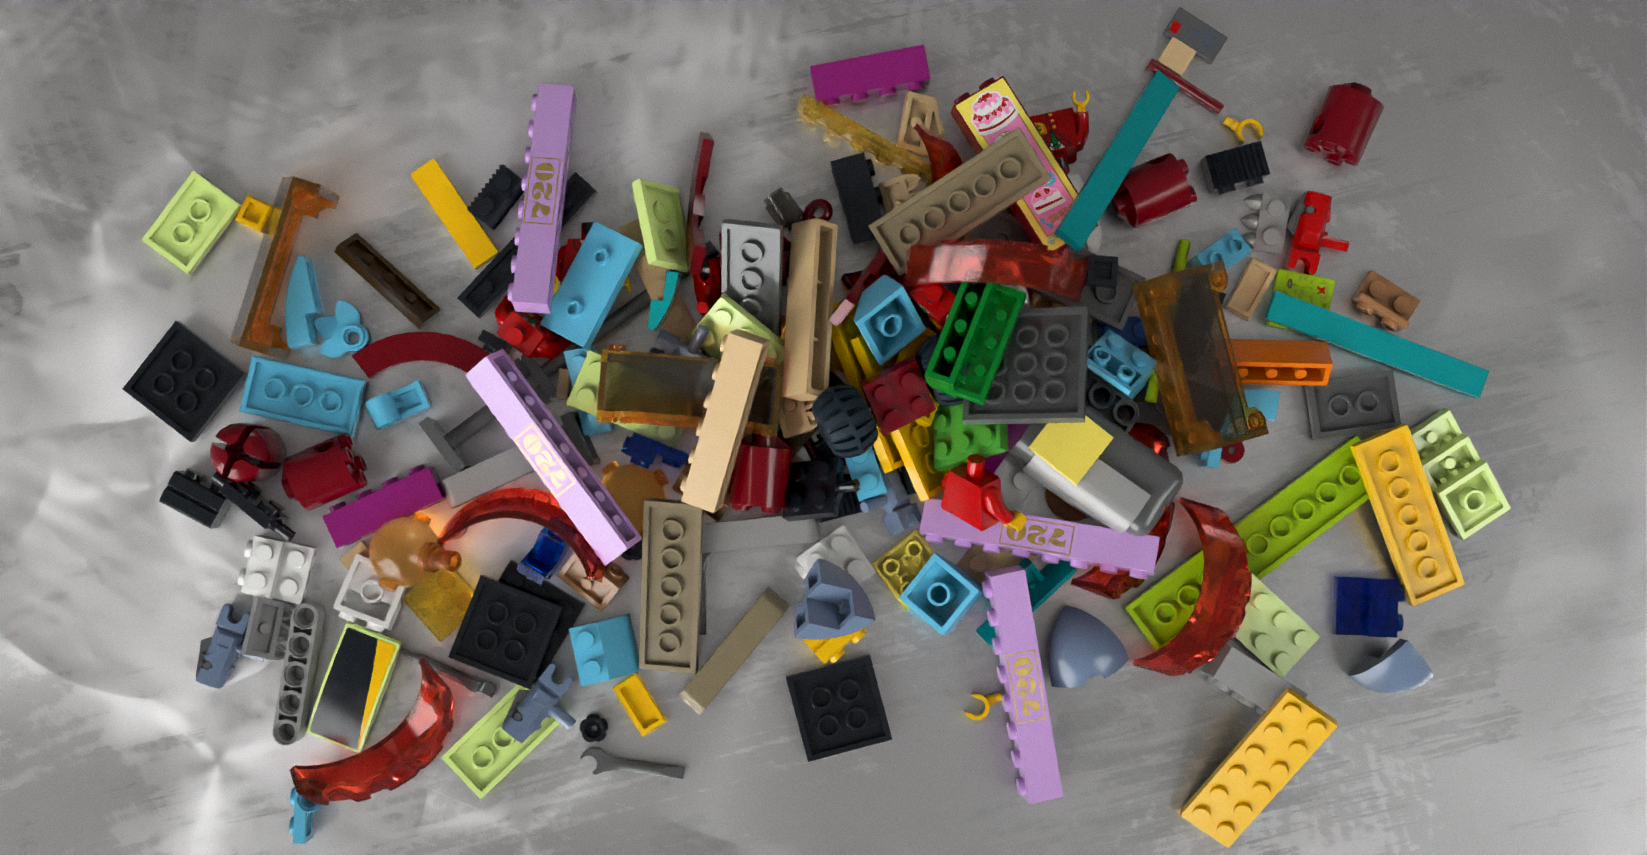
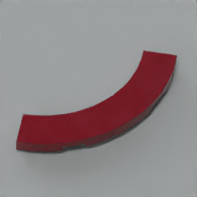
[686,132,714,275]
[828,248,888,326]
[352,332,491,379]

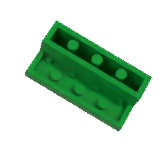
[924,266,1026,405]

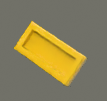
[612,672,668,737]

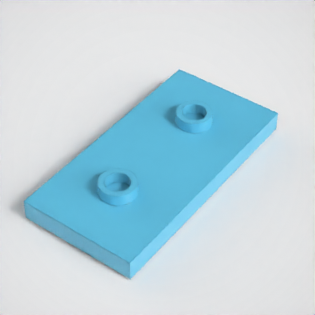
[540,221,643,350]
[239,355,367,437]

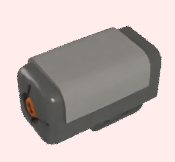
[1008,369,1183,536]

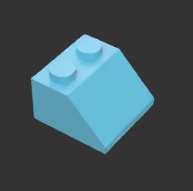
[854,274,926,365]
[899,553,983,636]
[569,613,642,686]

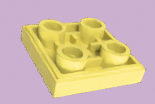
[1028,415,1114,486]
[871,529,935,610]

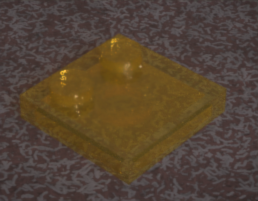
[402,560,475,642]

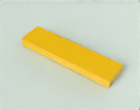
[410,158,500,270]

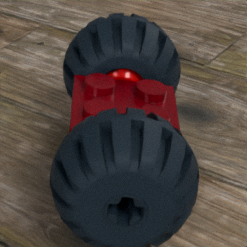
[812,333,970,458]

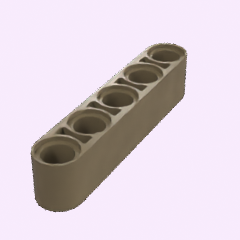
[678,586,790,715]

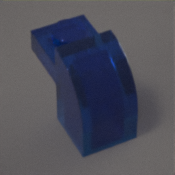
[516,518,577,585]

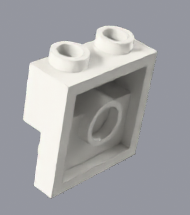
[795,525,876,584]
[238,535,317,604]
[333,554,412,634]

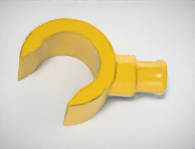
[1223,116,1263,145]
[964,691,1002,720]

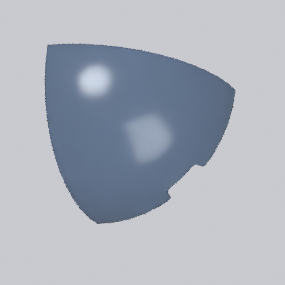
[794,558,875,639]
[1049,606,1129,688]
[1348,638,1434,694]

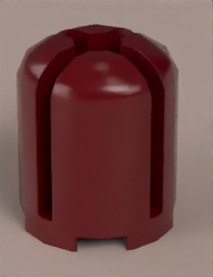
[210,423,286,482]

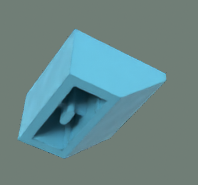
[1087,329,1158,400]

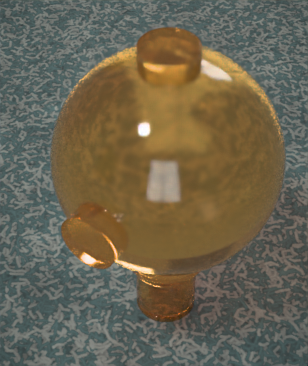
[601,461,669,540]
[369,512,462,592]

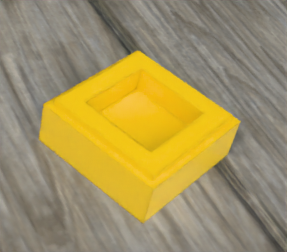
[235,194,276,234]

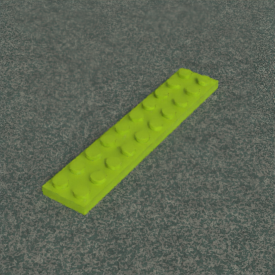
[1123,435,1369,655]

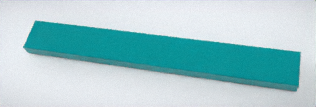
[1054,70,1180,251]
[1264,291,1489,398]

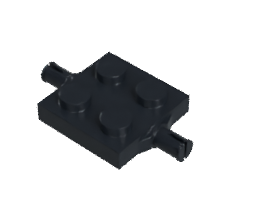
[782,457,860,522]
[211,472,296,542]

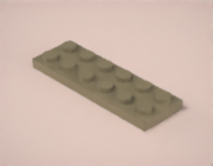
[869,128,1052,276]
[639,498,704,674]

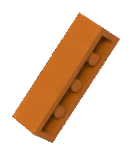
[1206,338,1333,386]

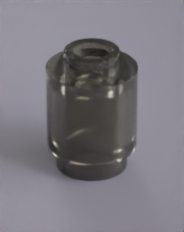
[764,188,805,232]

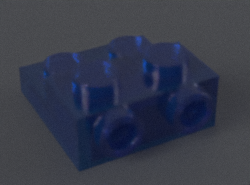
[621,432,690,469]
[1333,576,1404,638]

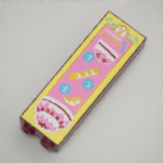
[950,76,1098,261]

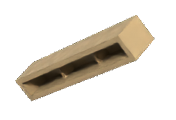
[781,218,838,402]
[680,329,771,513]

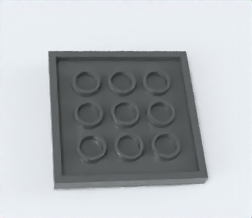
[962,306,1089,425]

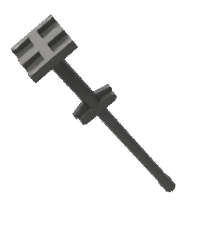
[419,240,719,472]

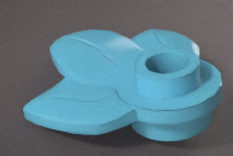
[314,300,369,358]

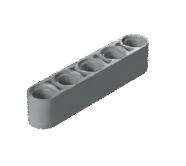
[439,425,570,509]
[702,515,820,553]
[273,601,326,746]

